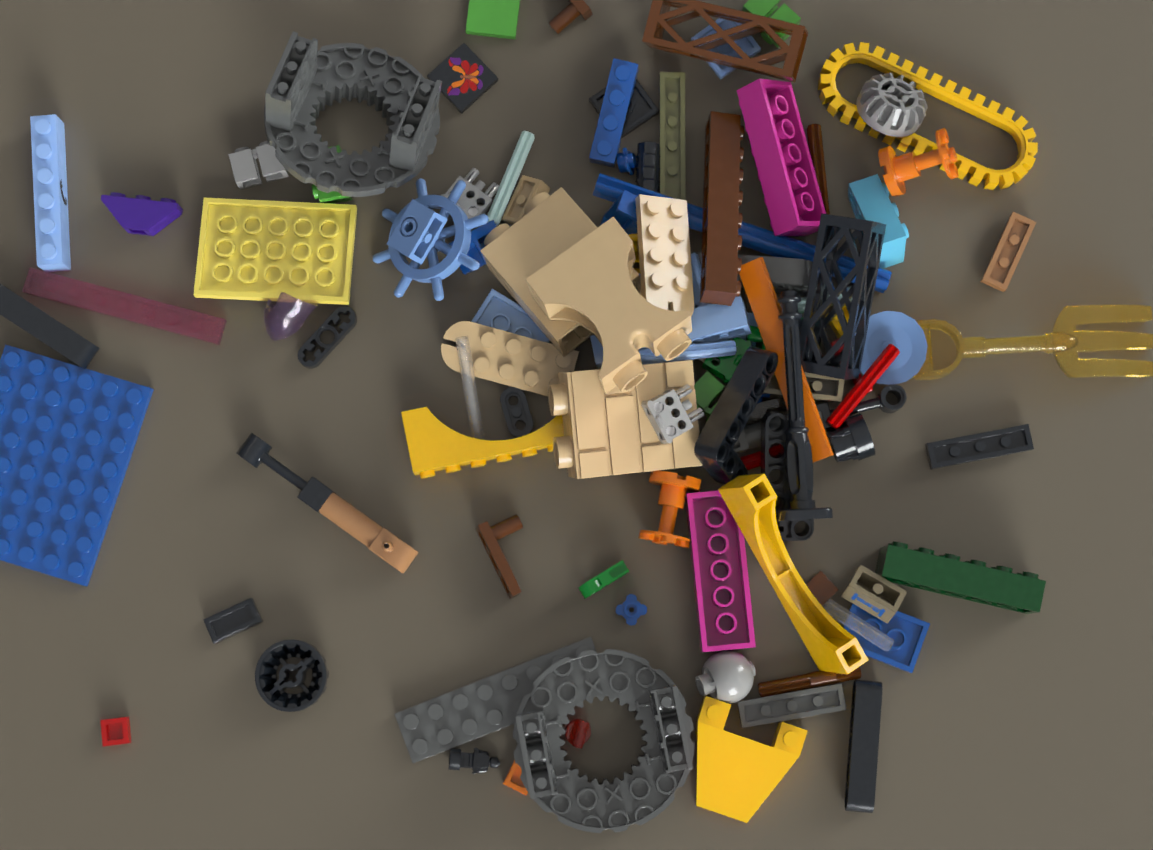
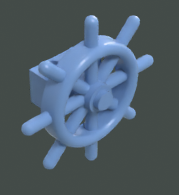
[373,178,489,301]

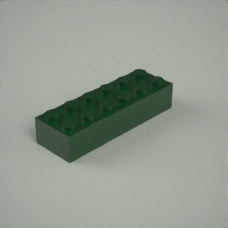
[875,541,1046,614]

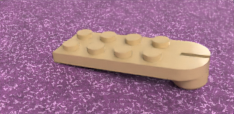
[635,194,694,316]
[441,321,579,397]

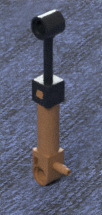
[236,432,419,574]

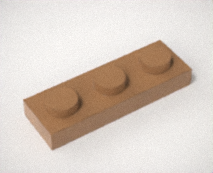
[980,212,1036,292]

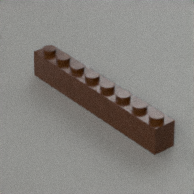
[700,111,744,306]

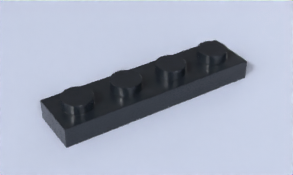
[925,424,1034,470]

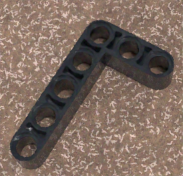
[694,346,778,484]

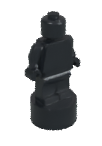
[448,748,500,774]

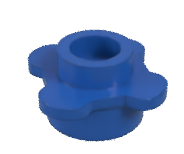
[617,147,637,175]
[616,594,647,626]

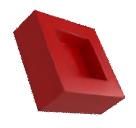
[100,717,131,747]

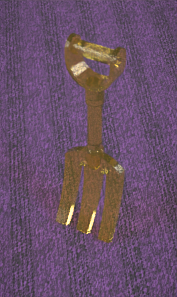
[913,305,1153,380]

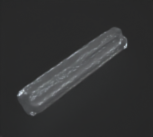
[823,599,894,651]

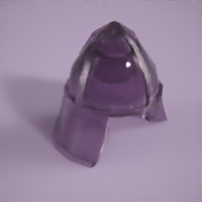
[264,292,319,341]

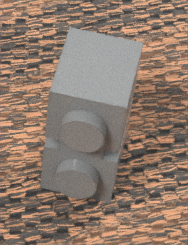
[228,141,289,190]

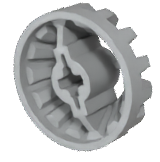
[856,73,928,137]

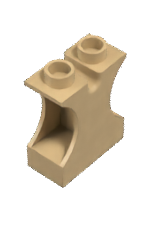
[526,217,692,393]

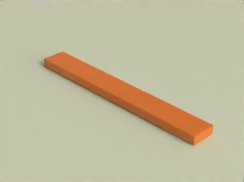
[739,257,834,462]

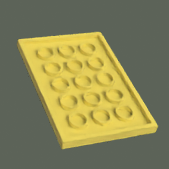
[194,198,357,305]

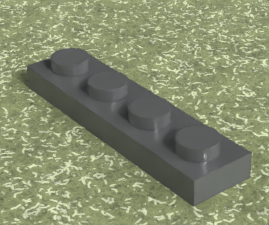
[737,683,847,728]

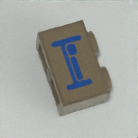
[841,565,907,624]

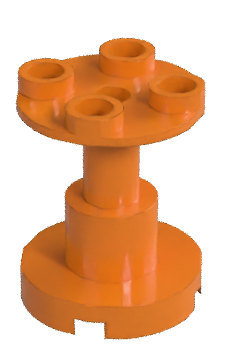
[878,128,959,197]
[638,470,702,548]

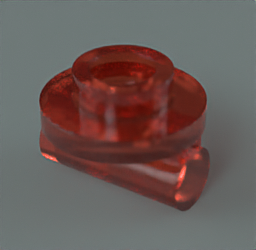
[565,719,591,749]

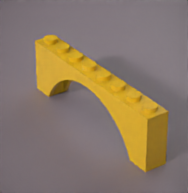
[401,407,564,478]
[718,473,868,675]

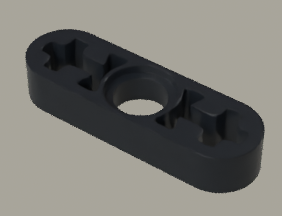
[298,306,357,369]

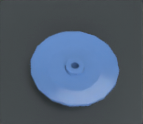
[855,311,928,385]

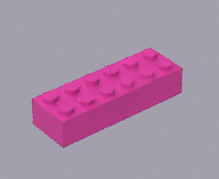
[736,78,826,236]
[685,491,756,653]

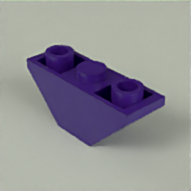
[101,192,183,236]

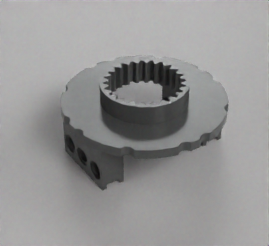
[264,31,442,197]
[513,649,694,833]

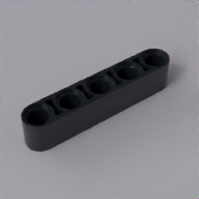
[0,284,100,369]
[844,679,883,813]

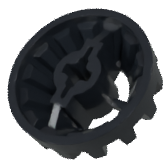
[255,640,329,712]

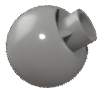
[695,650,756,704]

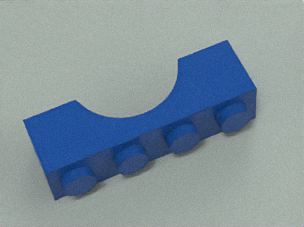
[589,58,638,168]

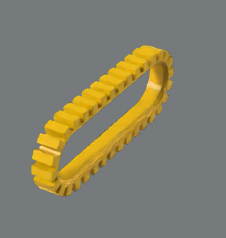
[818,42,1038,190]

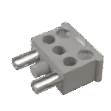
[441,168,499,228]
[641,384,704,444]

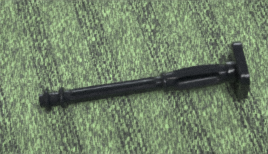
[775,290,833,521]

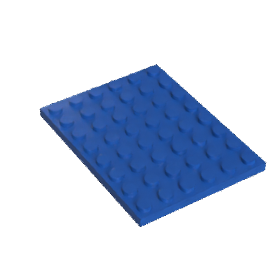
[0,344,154,586]

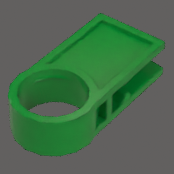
[578,560,629,599]

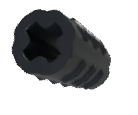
[635,142,661,193]

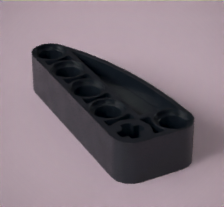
[761,410,814,541]

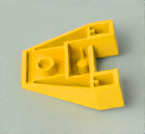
[696,696,808,823]

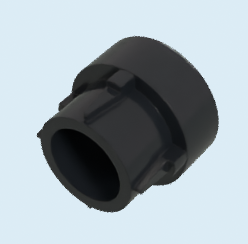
[826,414,875,463]

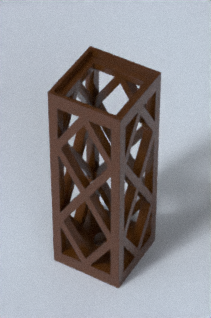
[642,0,808,83]

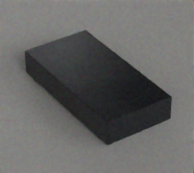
[203,598,263,644]

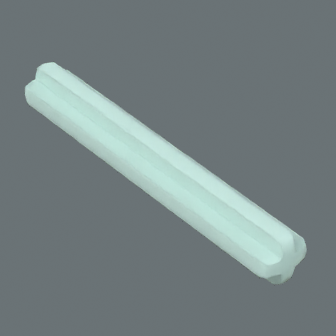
[487,131,535,226]

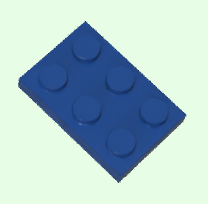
[843,603,930,673]

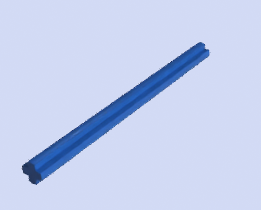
[593,173,892,293]

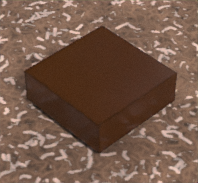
[806,571,839,605]

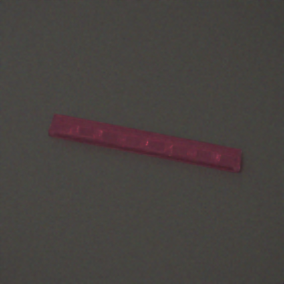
[22,268,227,345]

